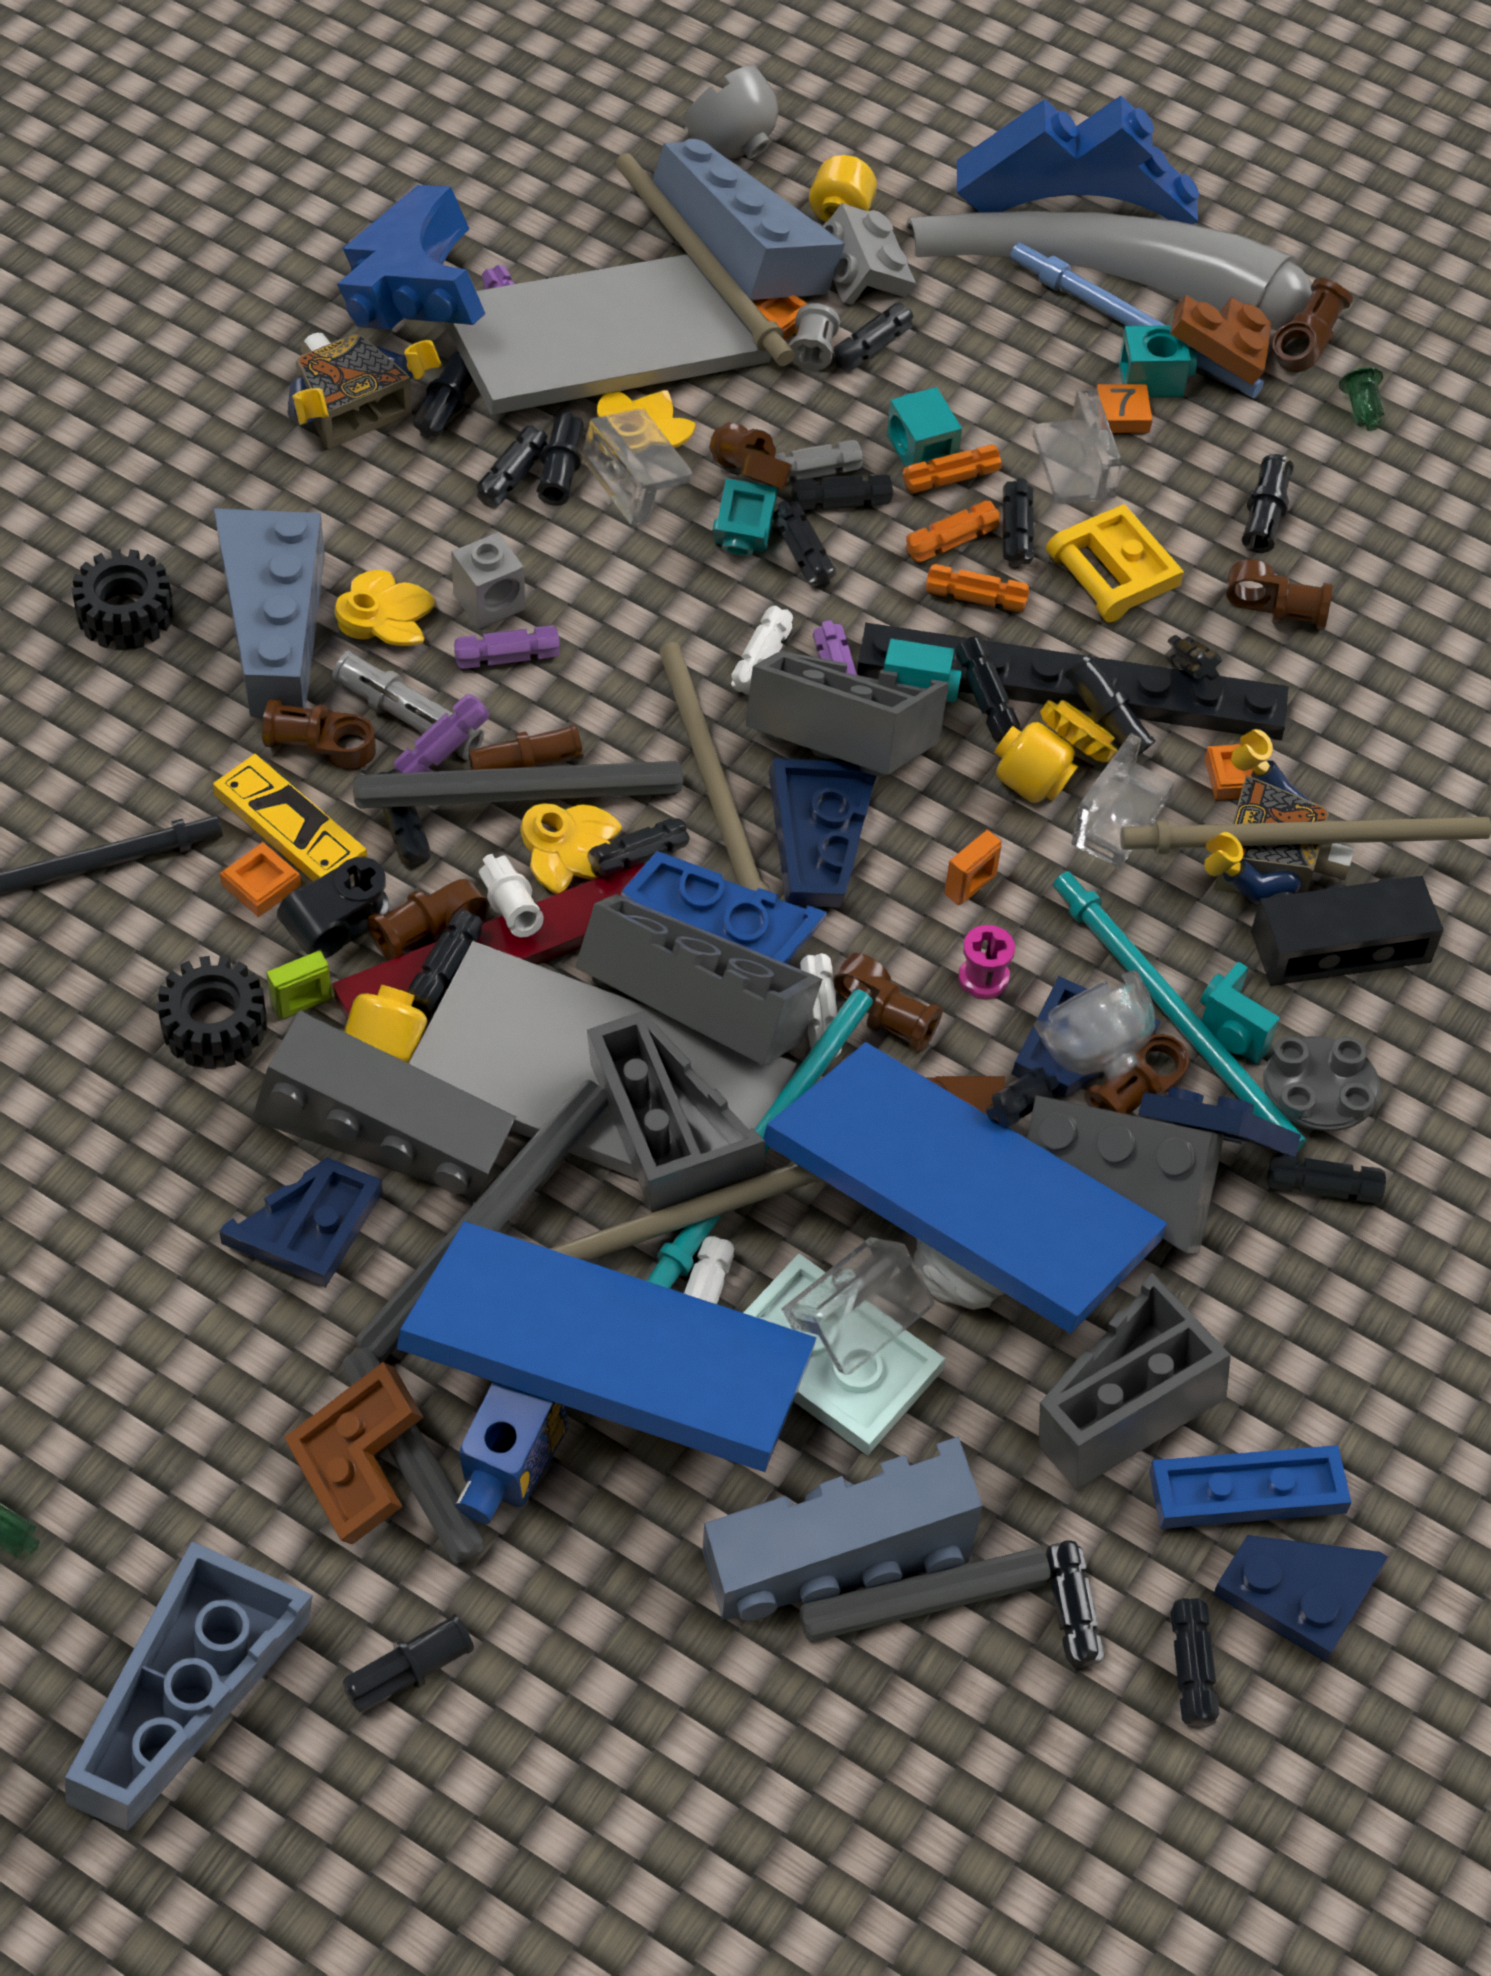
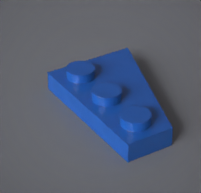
[621,851,827,964]

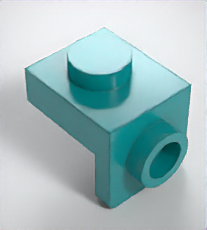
[712,478,778,556]
[1200,962,1280,1065]

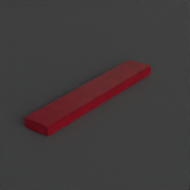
[331,863,645,1020]

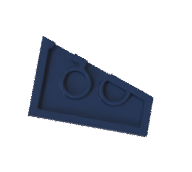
[769,758,877,908]

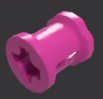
[958,925,1015,1000]

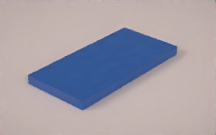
[763,1042,1168,1334]
[397,1221,817,1472]

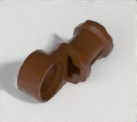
[1272,278,1353,372]
[709,422,792,490]
[1226,559,1333,630]
[262,699,376,769]
[367,879,489,960]
[833,953,943,1053]
[1084,1034,1189,1115]

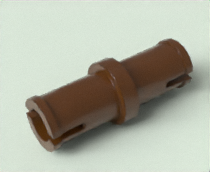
[468,724,583,770]

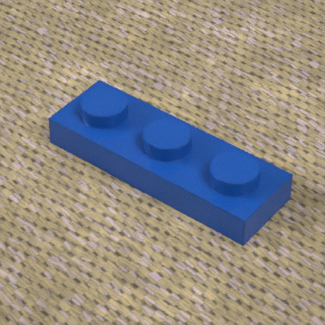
[1149,1445,1352,1529]

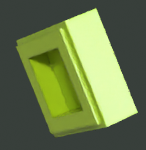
[266,950,332,1020]

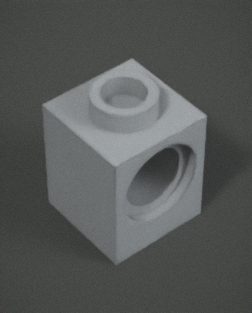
[451,532,525,629]

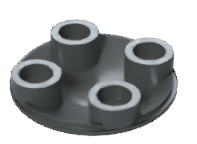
[1263,1036,1380,1131]

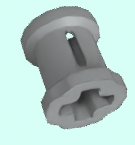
[789,303,840,371]

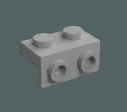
[822,203,916,305]

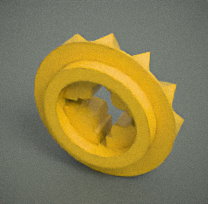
[1040,700,1119,762]

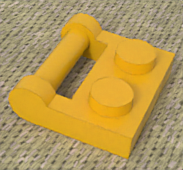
[1046,504,1184,623]

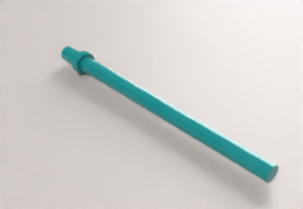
[1053,871,1306,1152]
[646,989,873,1289]

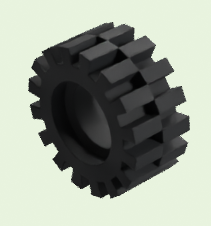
[72,549,174,650]
[157,956,267,1069]

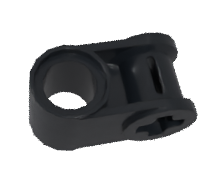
[277,857,389,959]

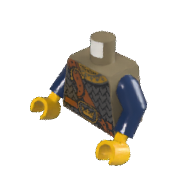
[287,333,442,450]
[1204,729,1354,905]

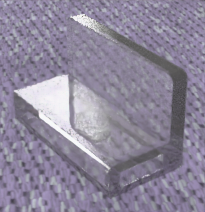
[1033,389,1122,504]
[582,409,692,525]
[1071,733,1174,869]
[781,1237,934,1375]

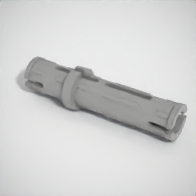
[332,651,484,760]

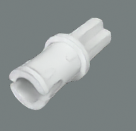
[478,854,544,937]

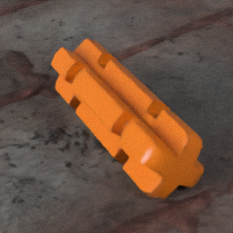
[902,444,1002,494]
[905,500,1001,563]
[926,564,1029,613]

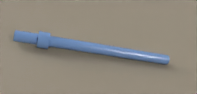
[1010,242,1264,398]

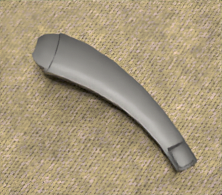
[906,211,1312,330]

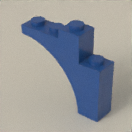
[957,96,1199,224]
[337,185,486,330]

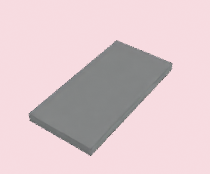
[444,254,771,415]
[409,941,797,1215]

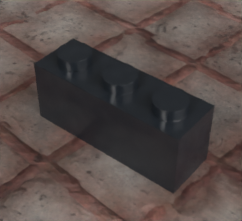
[1251,876,1444,986]

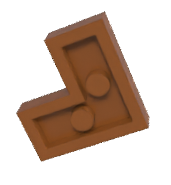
[1170,295,1272,386]
[284,1362,424,1545]

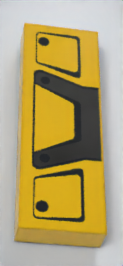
[213,754,367,882]

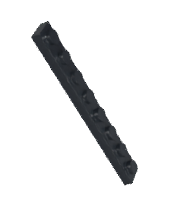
[857,622,1289,740]

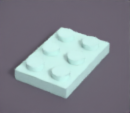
[744,1253,945,1456]

